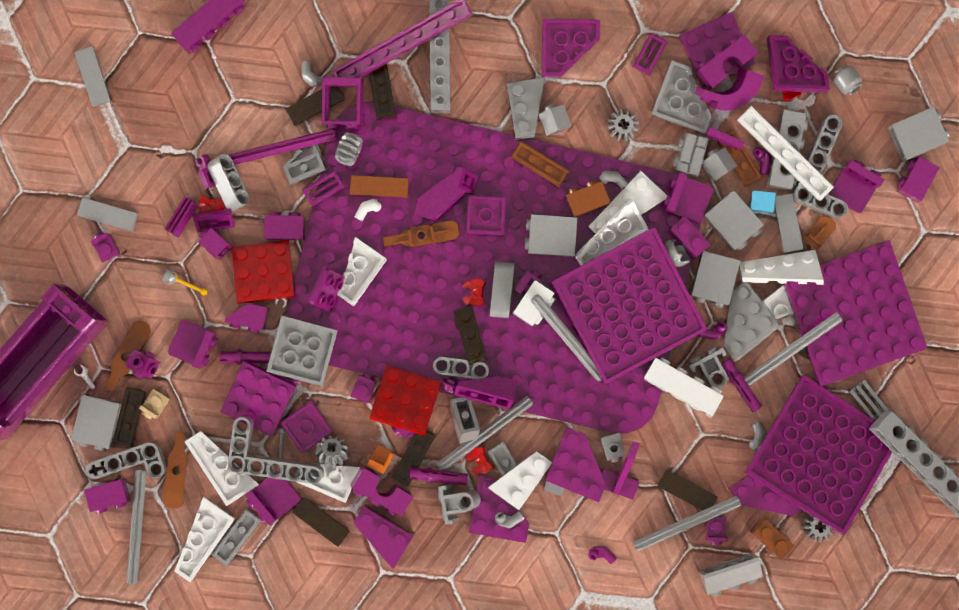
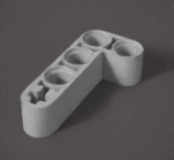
[86,442,167,479]

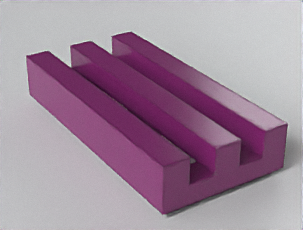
[632,33,667,76]
[705,127,745,151]
[302,171,345,207]
[165,196,198,238]
[193,209,235,232]

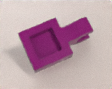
[195,154,216,189]

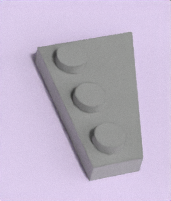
[507,77,545,140]

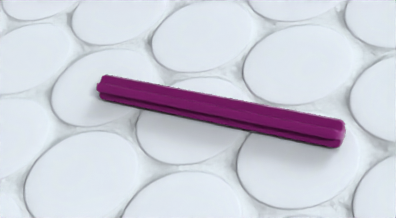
[229,129,337,165]

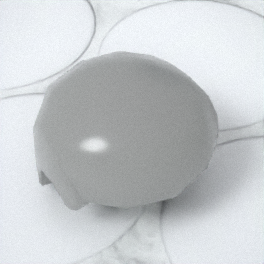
[664,239,690,267]

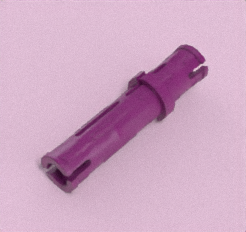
[220,350,271,365]
[721,358,762,413]
[409,466,468,486]

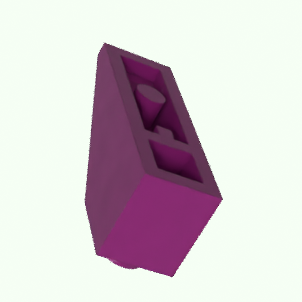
[454,376,517,410]

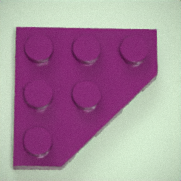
[542,19,600,78]
[766,35,830,93]
[545,427,606,502]
[469,475,529,543]
[728,475,802,516]

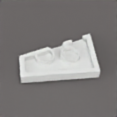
[337,237,387,306]
[487,451,552,510]
[295,463,360,503]

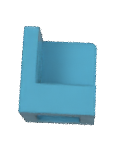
[749,190,776,214]

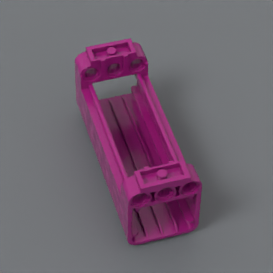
[0,283,109,440]

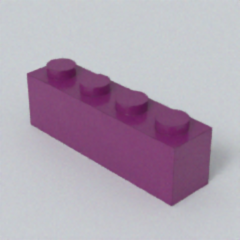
[171,0,246,54]

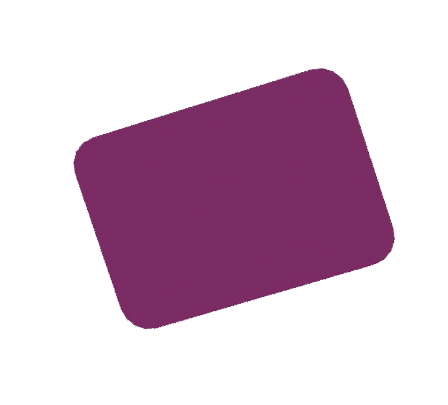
[286,102,701,434]

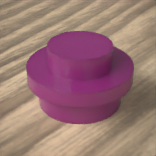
[442,377,459,394]

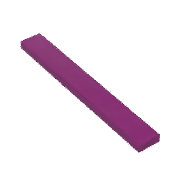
[332,0,473,89]

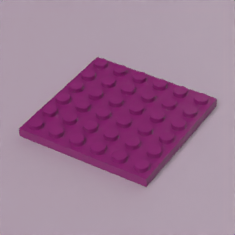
[551,227,708,384]
[783,240,928,387]
[744,375,897,535]

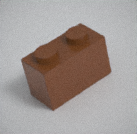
[565,180,610,218]
[750,517,795,560]

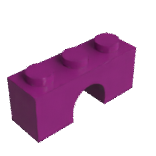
[696,35,758,91]
[350,465,413,517]

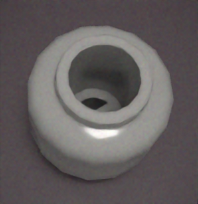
[833,66,862,95]

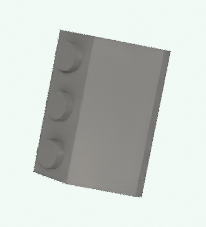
[698,552,763,596]

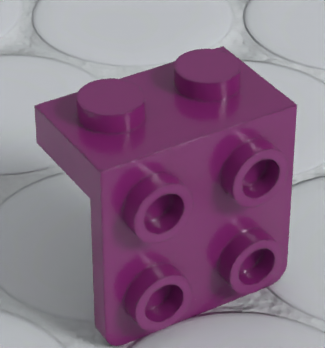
[829,160,885,213]
[664,173,713,223]
[307,267,345,312]
[168,320,218,369]
[245,471,301,526]

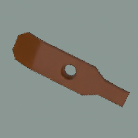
[790,216,836,254]
[383,220,460,247]
[103,321,151,393]
[163,431,188,509]

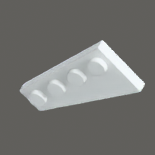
[588,171,667,234]
[575,199,648,266]
[739,250,824,285]
[185,431,259,506]
[175,496,236,582]

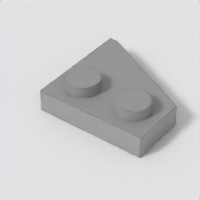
[283,145,326,185]

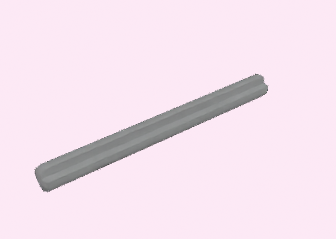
[531,294,602,381]
[744,312,843,385]
[437,396,533,471]
[126,469,146,584]
[633,496,741,551]

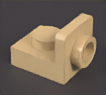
[139,388,170,420]

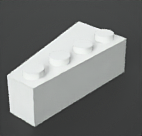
[644,357,724,418]

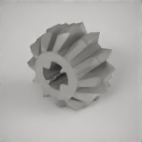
[607,109,639,142]
[335,132,363,166]
[316,435,349,468]
[802,514,834,543]

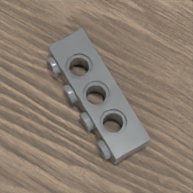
[766,109,808,191]

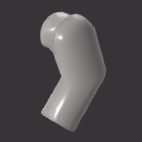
[302,61,322,87]
[599,170,628,190]
[495,511,524,528]

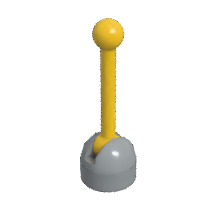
[162,267,208,296]

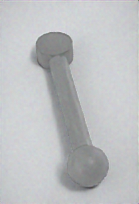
[276,427,286,467]

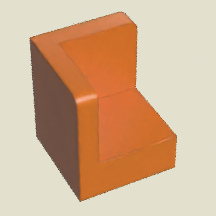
[367,445,395,474]

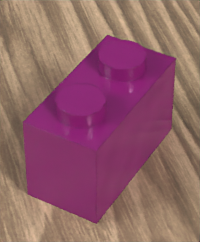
[897,156,940,202]
[264,212,305,240]
[668,216,711,258]
[198,228,233,260]
[84,478,131,514]

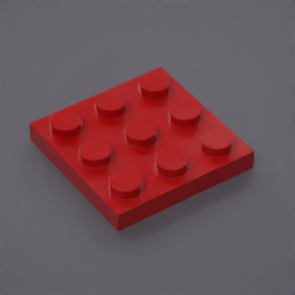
[232,240,295,304]
[369,365,442,436]

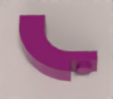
[694,68,764,111]

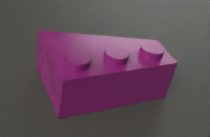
[354,505,414,569]

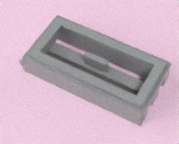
[848,380,888,420]

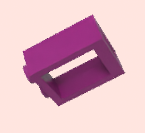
[322,77,364,129]

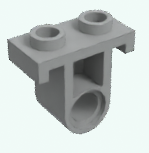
[687,346,728,388]
[438,483,481,525]

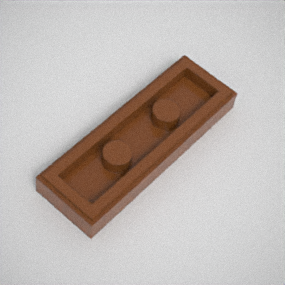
[718,129,762,188]
[511,141,569,188]
[350,175,409,198]

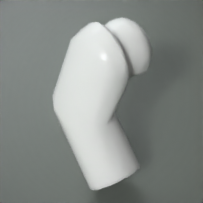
[354,199,381,221]

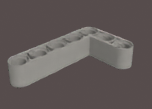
[792,115,848,219]
[228,415,324,484]

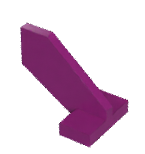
[414,167,478,221]
[601,441,640,500]

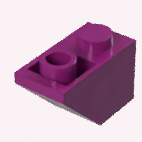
[225,303,270,333]

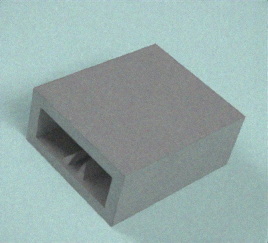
[887,107,949,162]
[704,190,764,251]
[525,214,577,257]
[690,251,740,308]
[71,394,122,451]

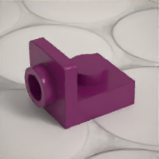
[90,232,120,263]
[514,270,543,294]
[351,373,377,403]
[706,516,727,545]

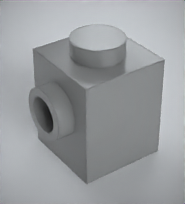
[538,104,572,136]
[703,147,737,181]
[600,432,626,462]

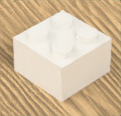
[513,280,555,326]

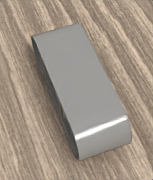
[208,154,249,211]
[490,261,514,319]
[433,357,489,379]

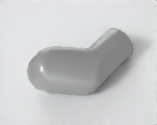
[749,421,766,450]

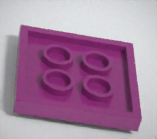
[679,12,755,88]
[221,360,297,437]

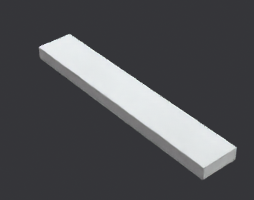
[737,106,834,201]

